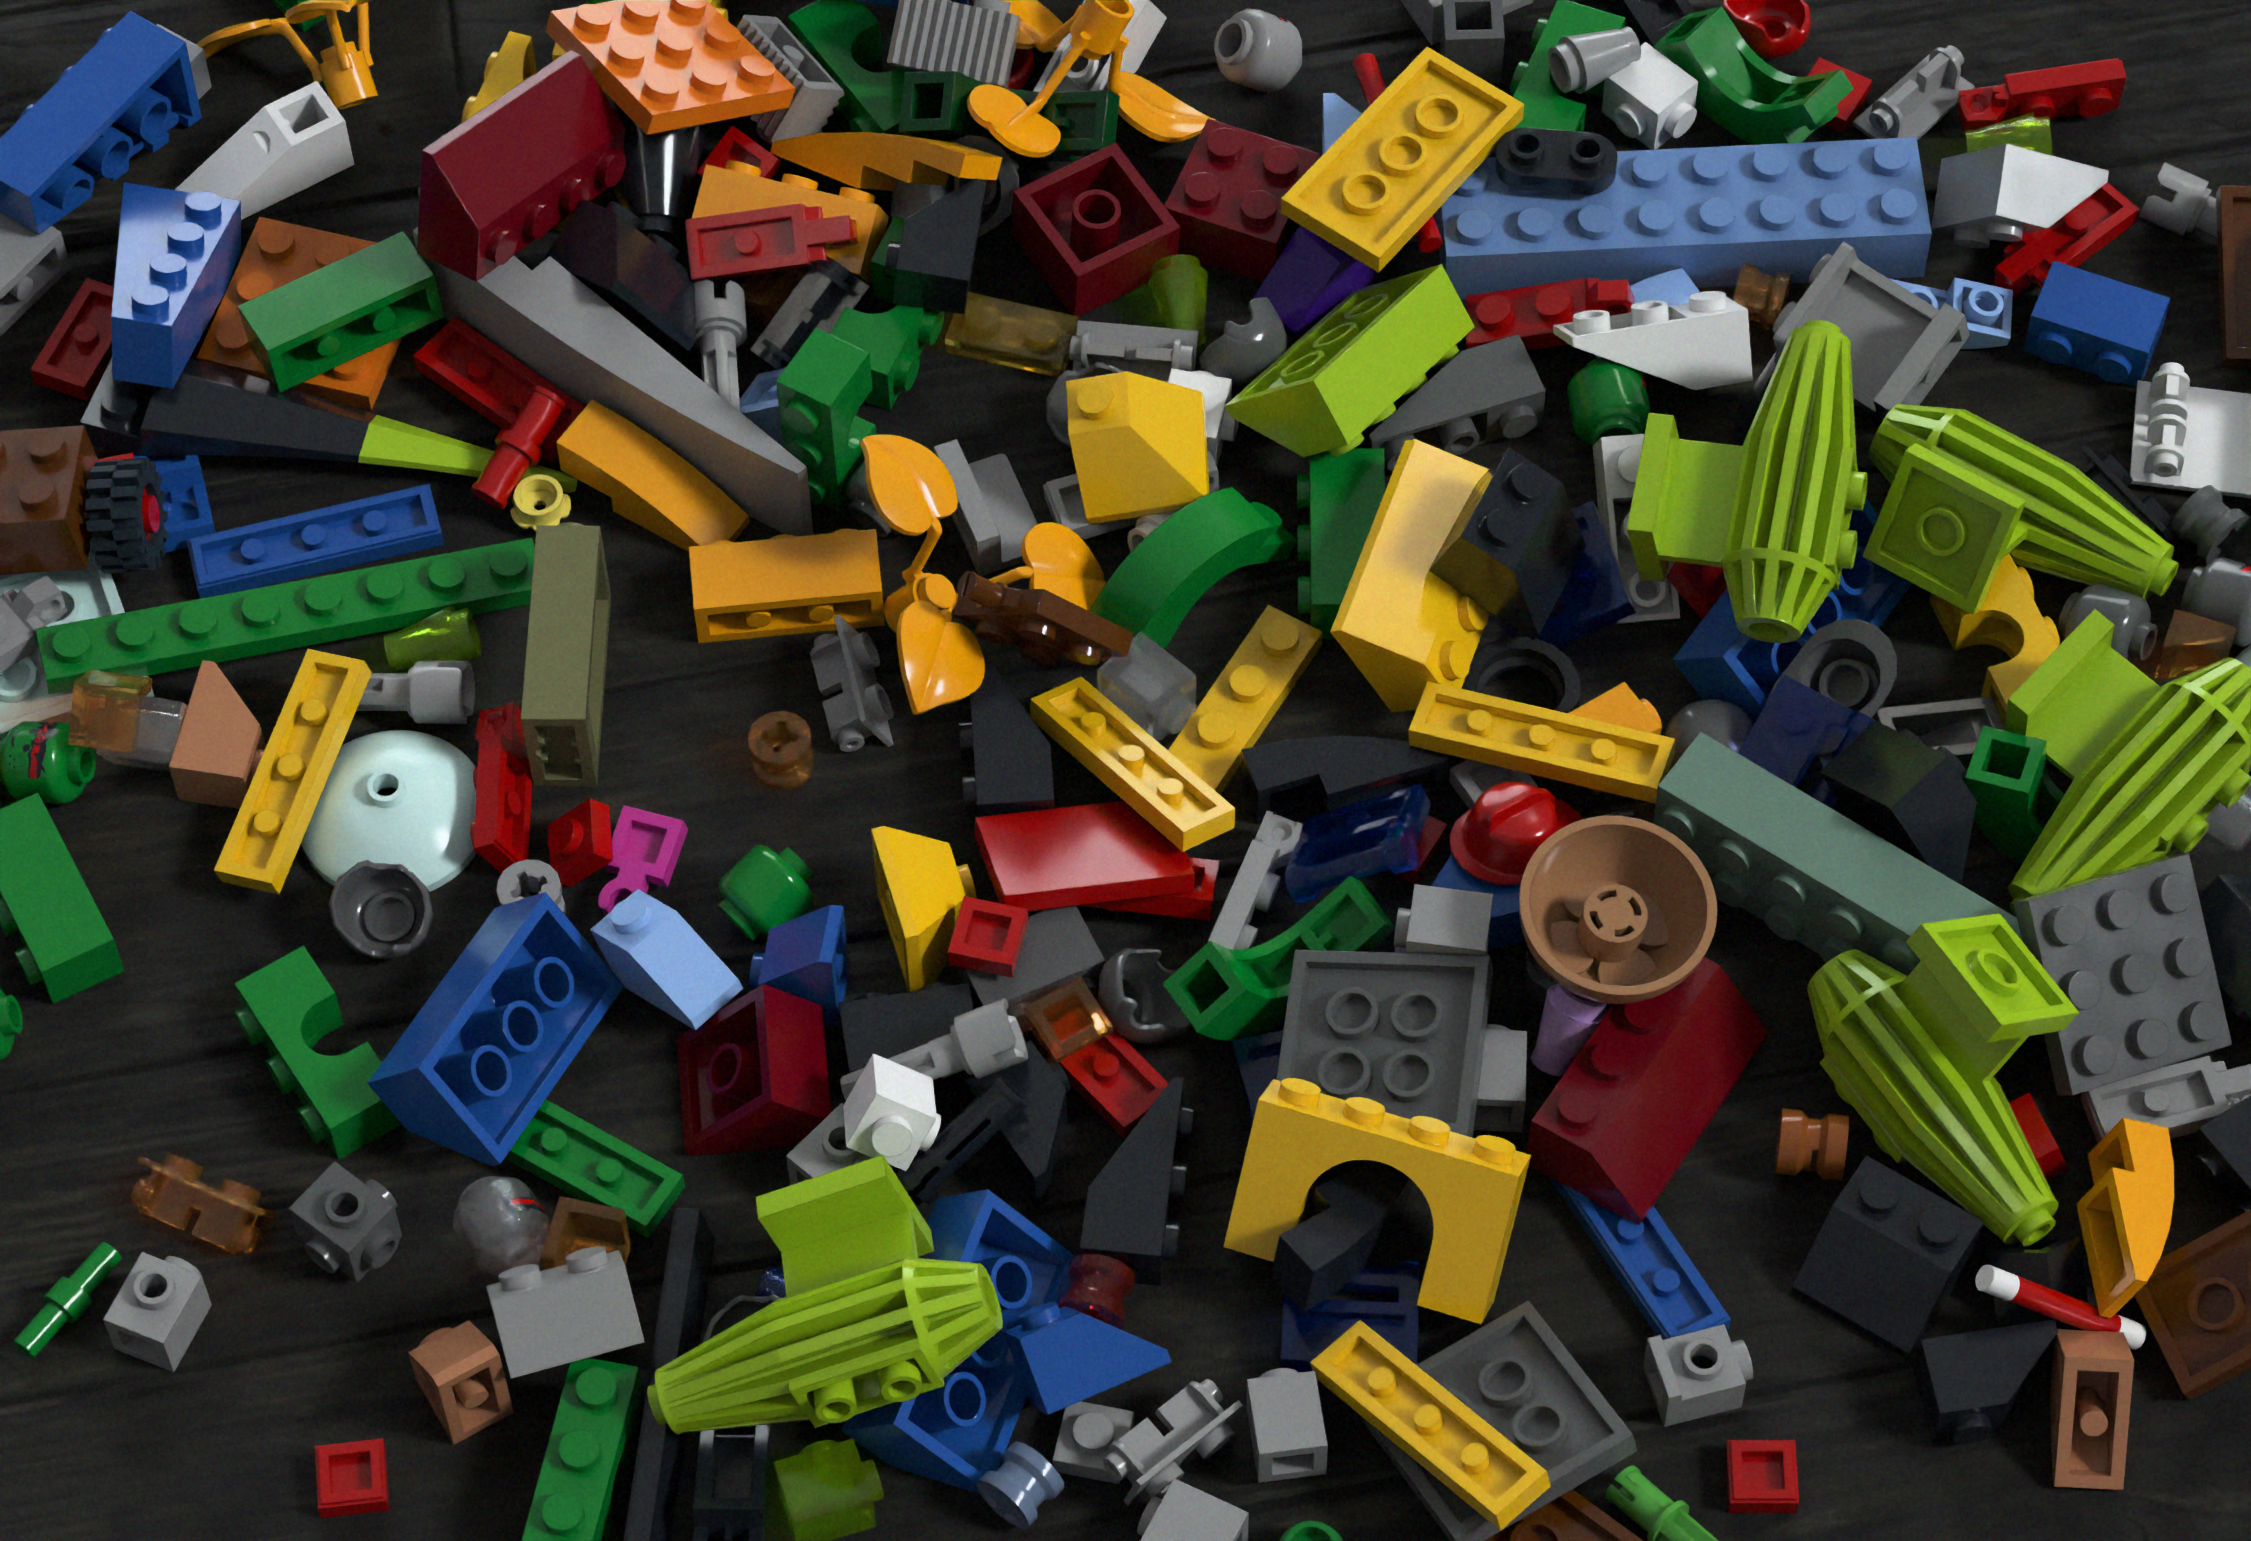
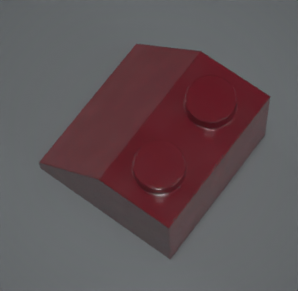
[677,984,831,1156]

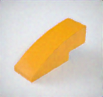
[556,399,750,552]
[2076,1117,2174,1318]

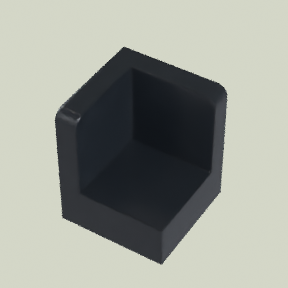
[1987,1236,2089,1329]

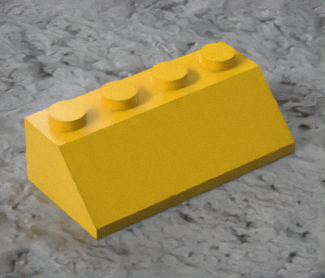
[1330,439,1490,713]

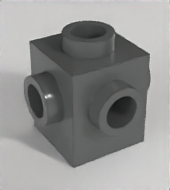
[289,1161,402,1283]

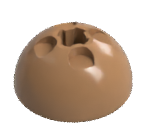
[1519,816,1717,1004]

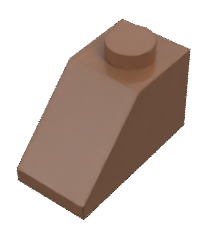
[169,660,266,809]
[408,1320,514,1445]
[2050,1329,2134,1490]

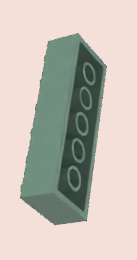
[1653,732,2022,976]

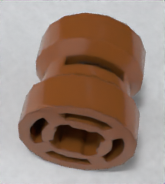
[1774,1108,1849,1182]

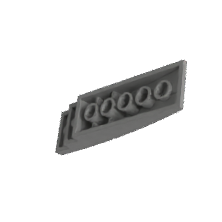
[413,227,814,537]

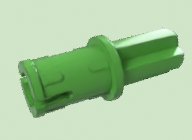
[1605,1465,1719,1541]

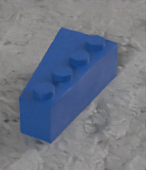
[0,11,202,235]
[111,182,241,389]

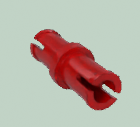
[470,385,567,510]

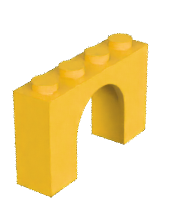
[1223,1078,1531,1325]

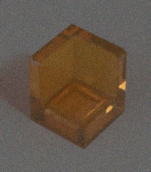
[68,670,152,753]
[541,1196,632,1270]

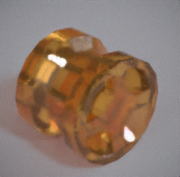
[1733,262,1792,332]
[748,711,815,791]

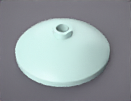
[301,730,477,892]

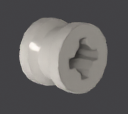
[496,859,566,914]

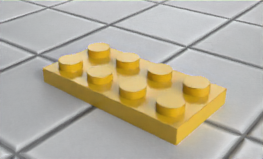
[1281,47,1524,273]

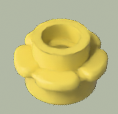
[510,474,571,532]

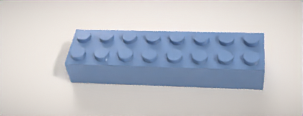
[1435,137,1932,299]

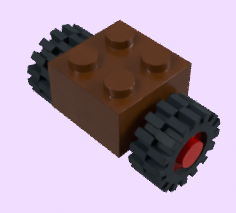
[0,425,168,575]

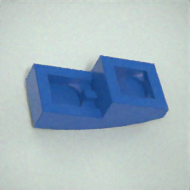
[134,455,216,553]

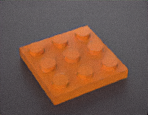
[545,0,796,135]
[196,217,403,411]

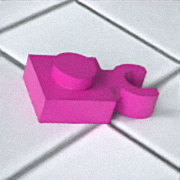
[598,805,688,916]

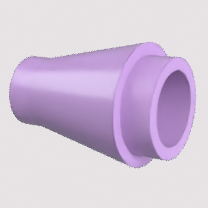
[1531,984,1608,1076]

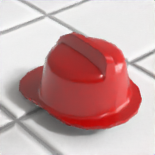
[1449,781,1583,885]

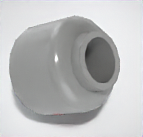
[1214,8,1302,93]

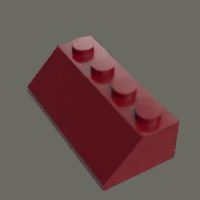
[417,50,626,282]
[1526,957,1769,1225]

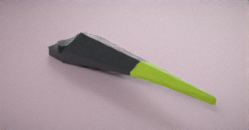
[80,356,578,493]

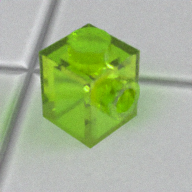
[774,1439,884,1541]

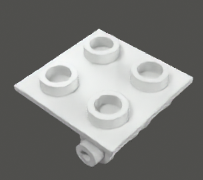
[2130,362,2251,498]

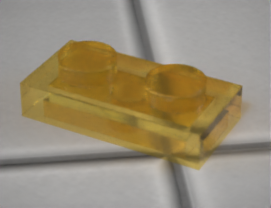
[945,292,1079,377]

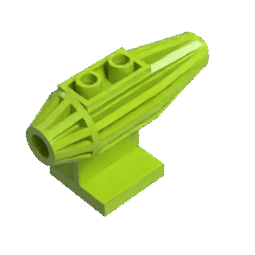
[1627,320,1868,643]
[1862,404,2179,615]
[2004,609,2251,917]
[1807,913,2080,1246]
[647,1155,1003,1434]

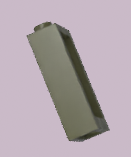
[521,522,611,787]

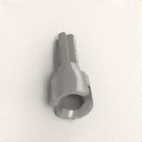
[2139,162,2217,238]
[693,279,747,411]
[356,661,475,724]
[840,998,1028,1100]

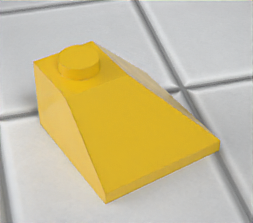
[1066,371,1210,525]
[871,826,977,992]

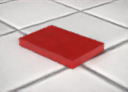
[975,801,1195,911]

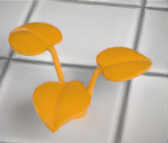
[196,0,378,110]
[967,0,1216,158]
[859,434,1106,715]

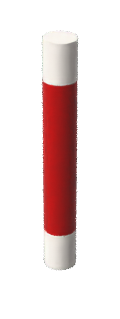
[1975,1264,2146,1350]

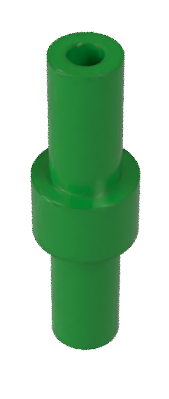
[13,1241,122,1359]

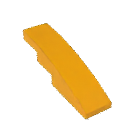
[770,132,1003,191]

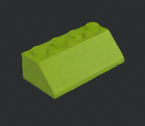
[1225,264,1475,457]

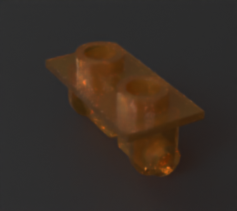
[131,1152,278,1254]

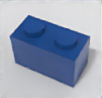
[2023,260,2170,388]

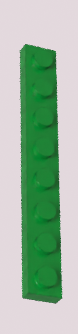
[35,538,535,694]

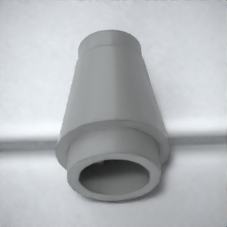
[1548,26,1641,94]

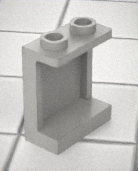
[1773,242,1970,422]

